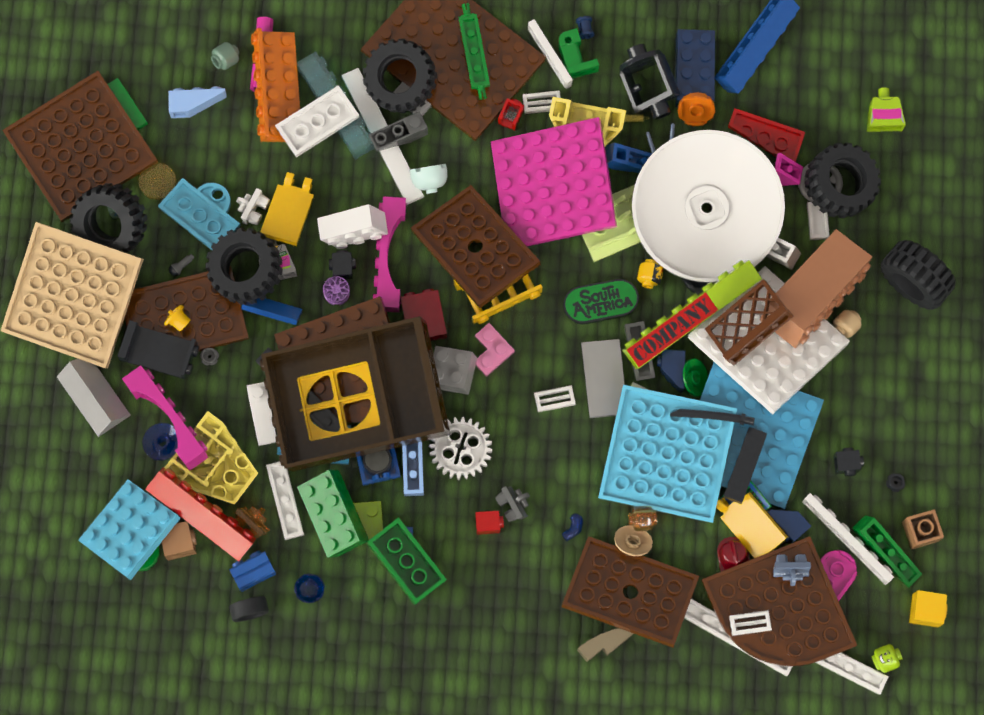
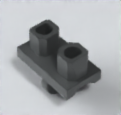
[495,486,530,522]

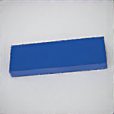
[242,298,302,325]

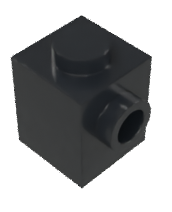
[329,250,356,280]
[833,448,864,477]

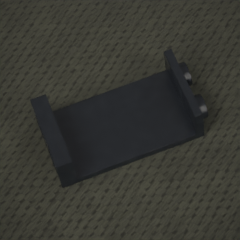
[118,320,200,380]

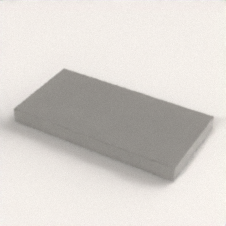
[581,339,625,418]

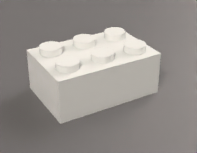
[317,204,388,249]

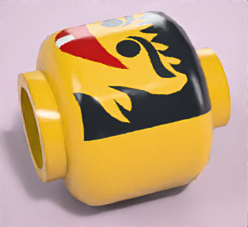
[637,259,663,289]

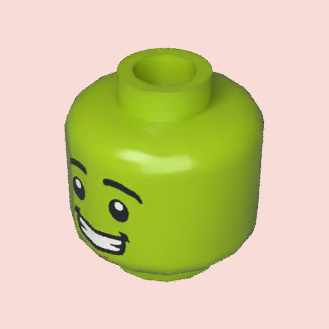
[872,644,903,673]

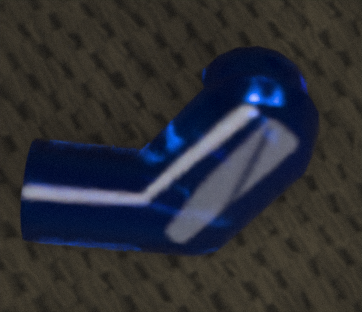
[562,513,584,542]

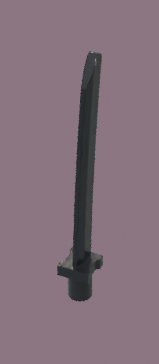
[670,409,755,426]

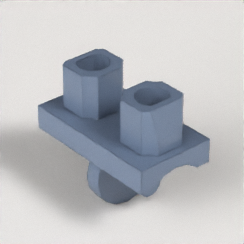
[773,554,811,586]

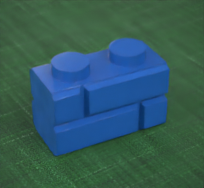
[229,551,276,592]

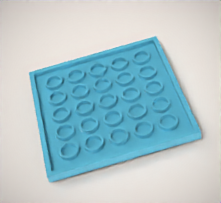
[598,385,737,523]

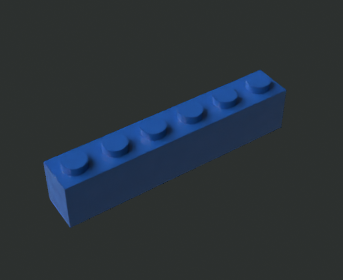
[715,0,800,93]

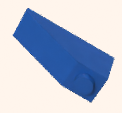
[605,143,652,173]

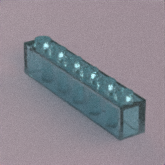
[297,52,374,160]

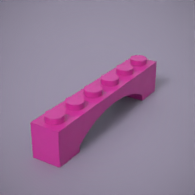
[373,197,406,313]
[122,365,209,471]

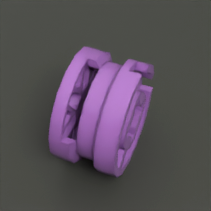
[323,276,350,305]

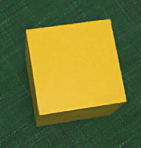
[909,590,947,627]

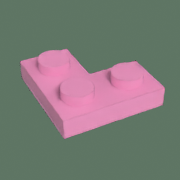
[475,323,515,377]

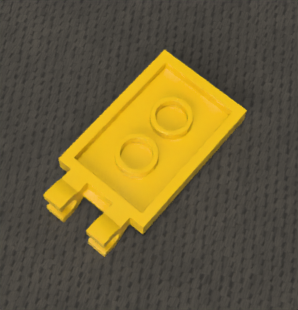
[260,172,314,246]
[716,492,788,558]

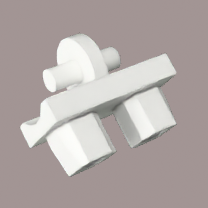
[236,188,270,225]

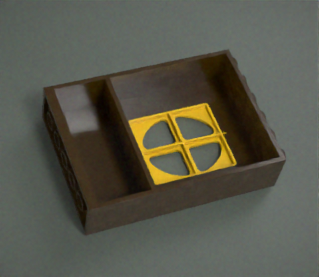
[260,316,451,472]

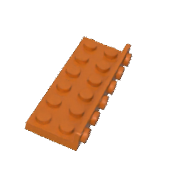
[251,28,300,142]

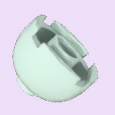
[409,164,447,194]

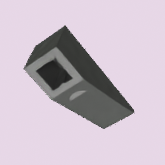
[369,111,428,152]

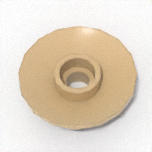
[614,525,653,556]

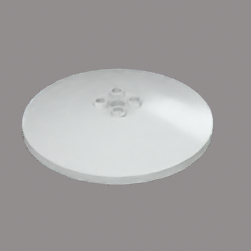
[632,130,785,282]

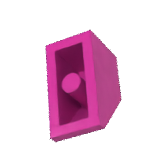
[773,153,803,186]

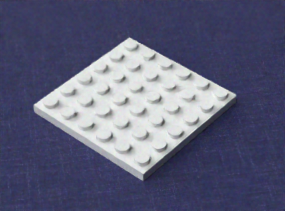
[688,266,850,414]

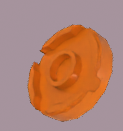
[678,92,715,126]

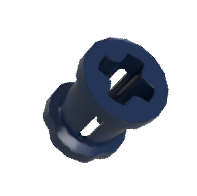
[575,16,594,40]

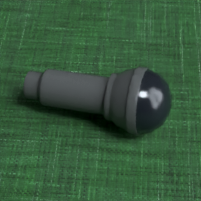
[168,254,194,276]

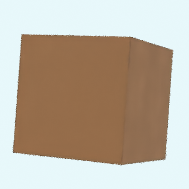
[902,509,944,550]
[162,521,197,561]

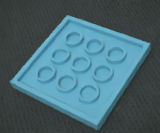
[78,480,180,580]

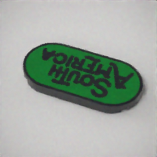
[563,279,639,325]

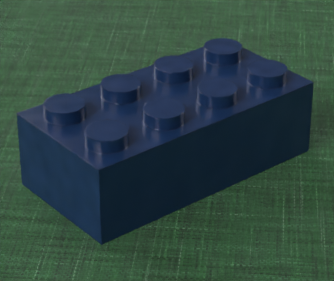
[675,29,715,107]

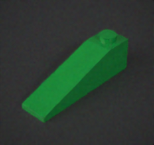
[851,515,922,587]

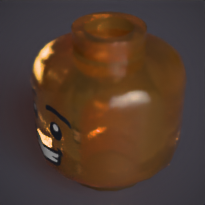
[628,506,657,531]

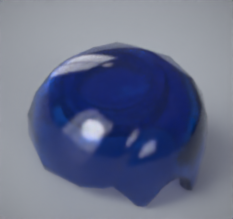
[294,573,325,603]

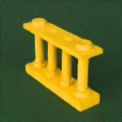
[454,274,543,324]

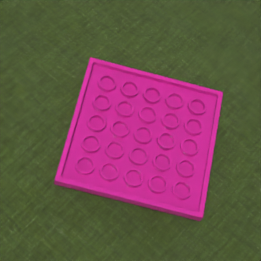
[491,117,617,246]

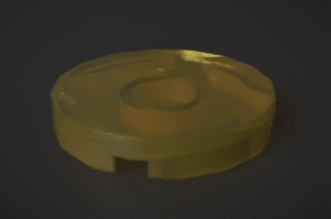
[139,163,177,200]

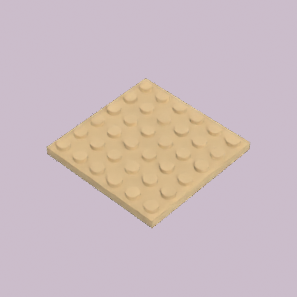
[1,222,144,368]

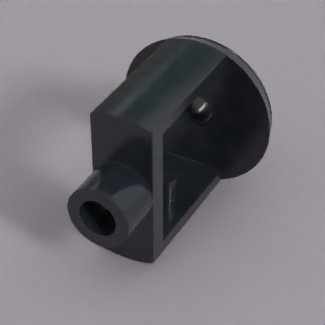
[619,44,681,120]

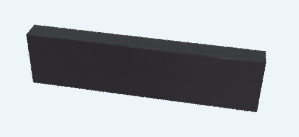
[723,427,767,504]

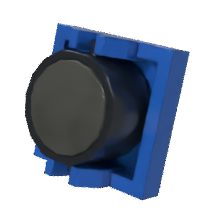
[357,448,401,486]

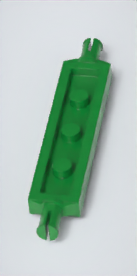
[459,3,490,100]

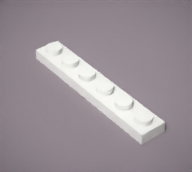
[802,493,894,585]

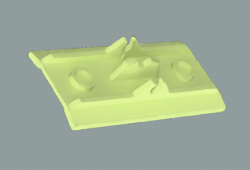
[582,185,641,262]

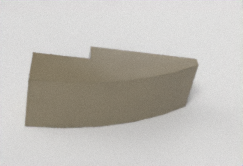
[577,628,634,662]

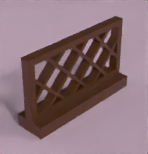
[705,279,793,366]

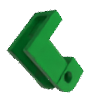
[558,28,599,79]

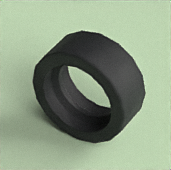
[229,596,269,622]

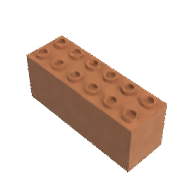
[760,229,872,348]

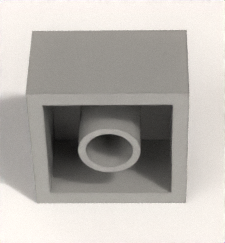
[434,346,477,395]

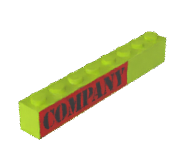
[622,260,762,369]

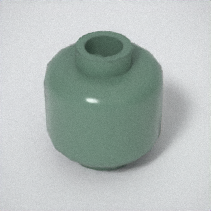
[211,42,239,70]

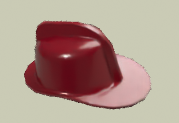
[717,537,750,572]

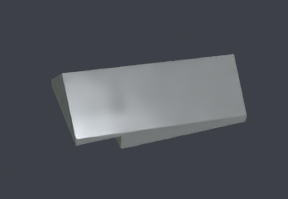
[57,359,130,437]

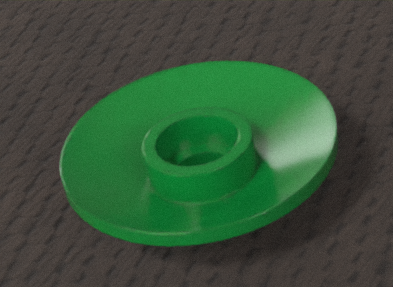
[683,358,708,397]

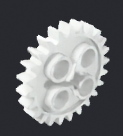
[429,417,492,480]

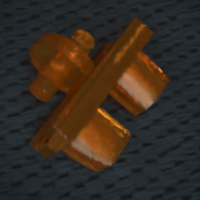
[234,506,270,539]

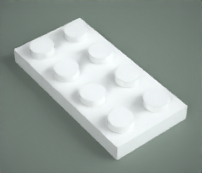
[275,85,359,158]

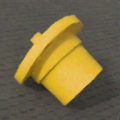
[164,305,191,332]

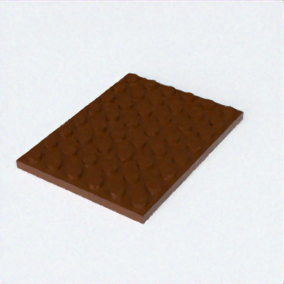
[361,0,546,141]

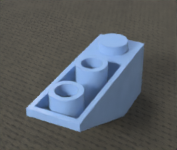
[168,86,227,118]

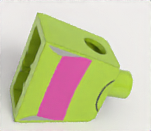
[867,88,905,132]

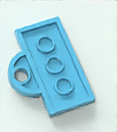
[158,178,241,250]

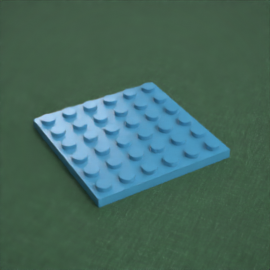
[700,362,824,509]

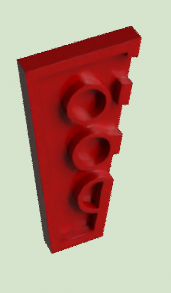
[728,108,805,162]

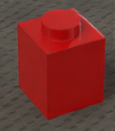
[475,511,504,535]

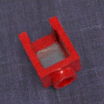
[498,98,524,131]

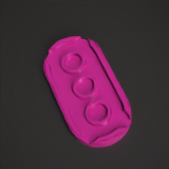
[820,550,857,602]

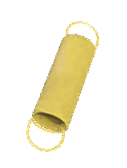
[624,114,649,122]

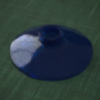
[142,423,178,460]

